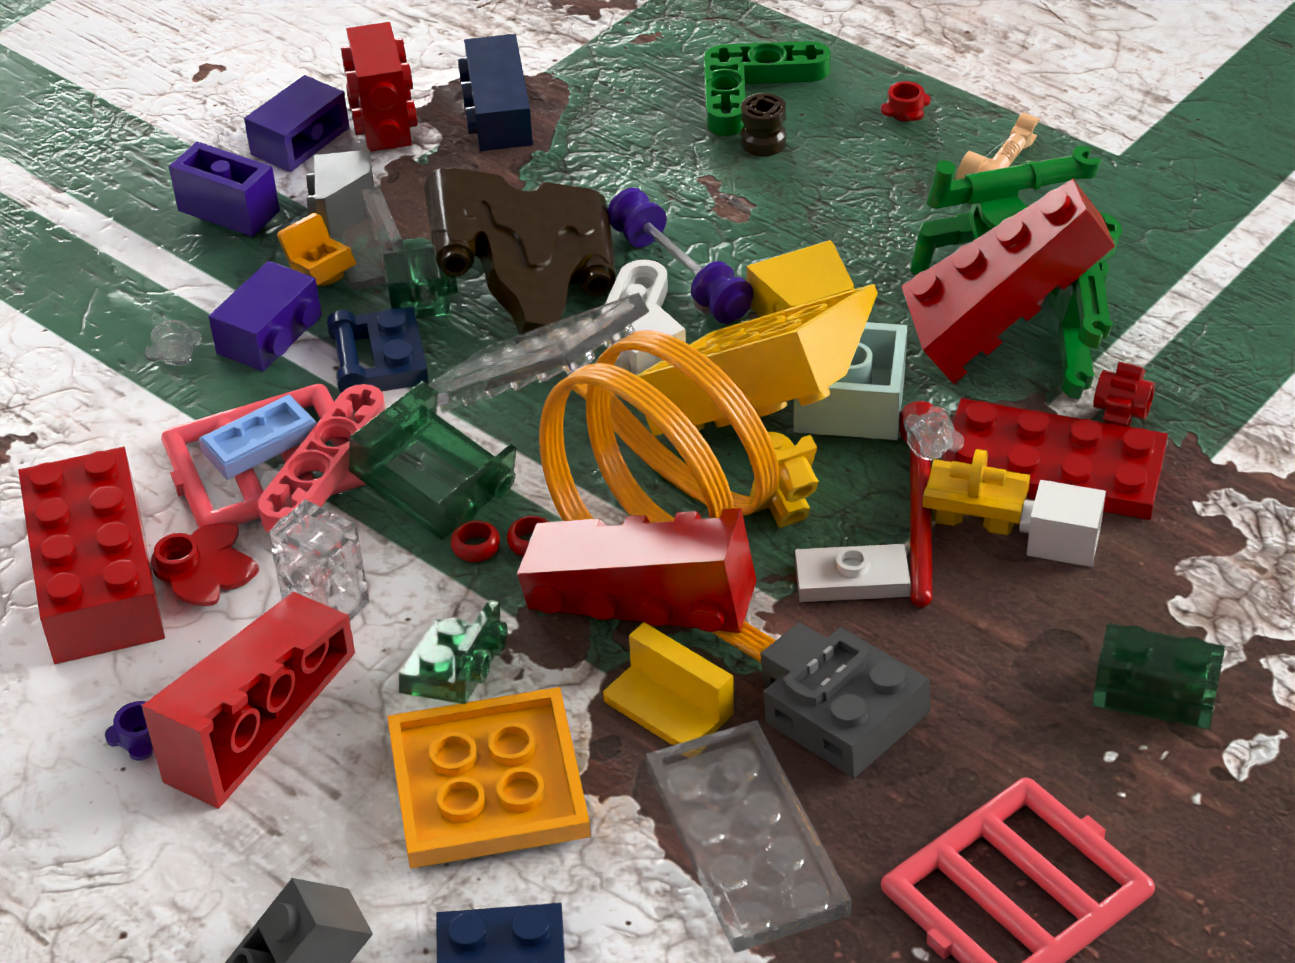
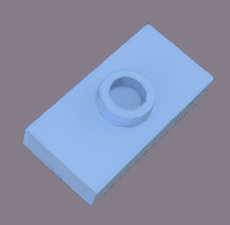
[198,394,316,480]

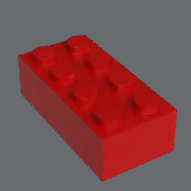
[18,446,165,664]

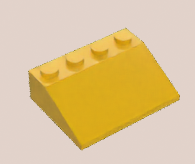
[636,284,878,436]

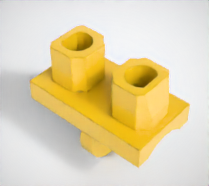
[748,432,819,528]
[923,449,1030,535]

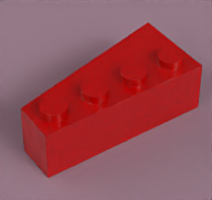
[901,179,1115,384]
[517,508,757,633]
[141,592,355,809]

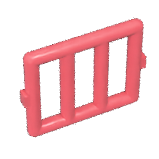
[161,383,370,528]
[880,778,1155,963]

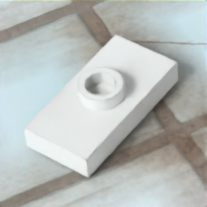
[795,544,911,602]

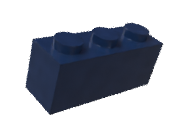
[457,33,533,151]

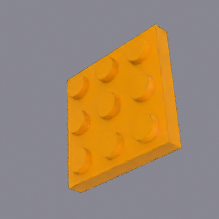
[387,687,591,869]

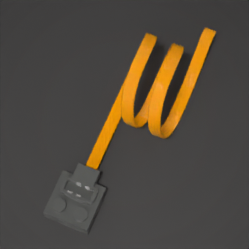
[539,330,931,779]

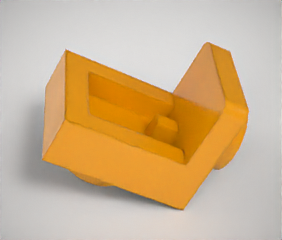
[277,213,357,286]

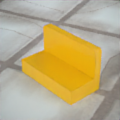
[603,622,734,754]

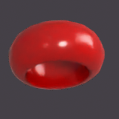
[506,516,549,557]
[451,520,500,563]

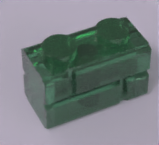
[1092,623,1225,729]

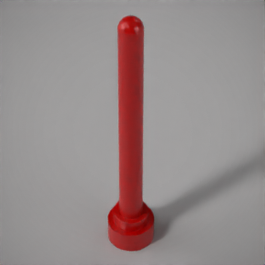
[899,401,941,608]

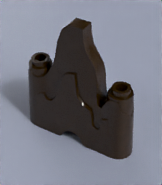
[424,168,616,343]

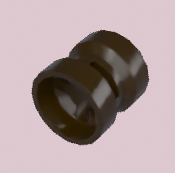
[741,93,786,156]

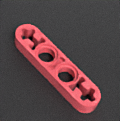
[258,384,387,537]

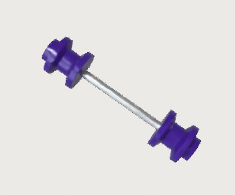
[607,188,753,323]

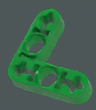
[704,41,831,136]

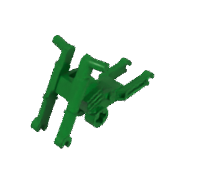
[909,146,1122,399]

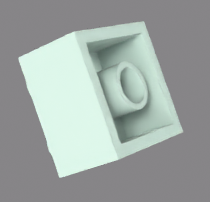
[794,322,908,440]

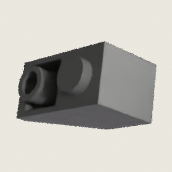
[306,149,376,239]
[225,878,373,963]

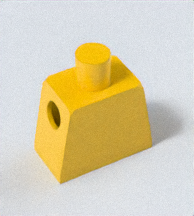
[747,240,855,317]

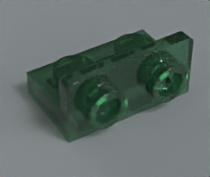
[399,600,508,704]

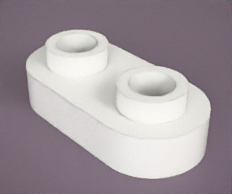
[605,260,668,327]

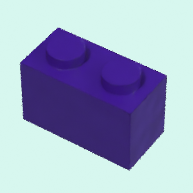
[244,75,350,172]
[169,141,280,237]
[208,261,322,372]

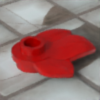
[151,523,259,607]

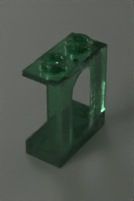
[349,381,517,540]

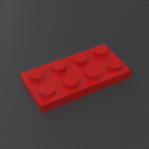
[942,398,1168,520]

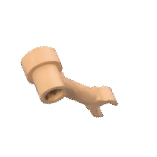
[955,112,1041,180]

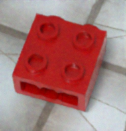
[340,22,418,152]

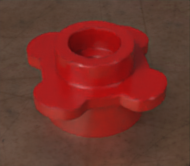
[881,81,931,122]

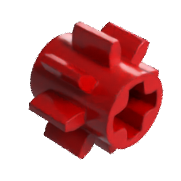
[1093,361,1155,427]

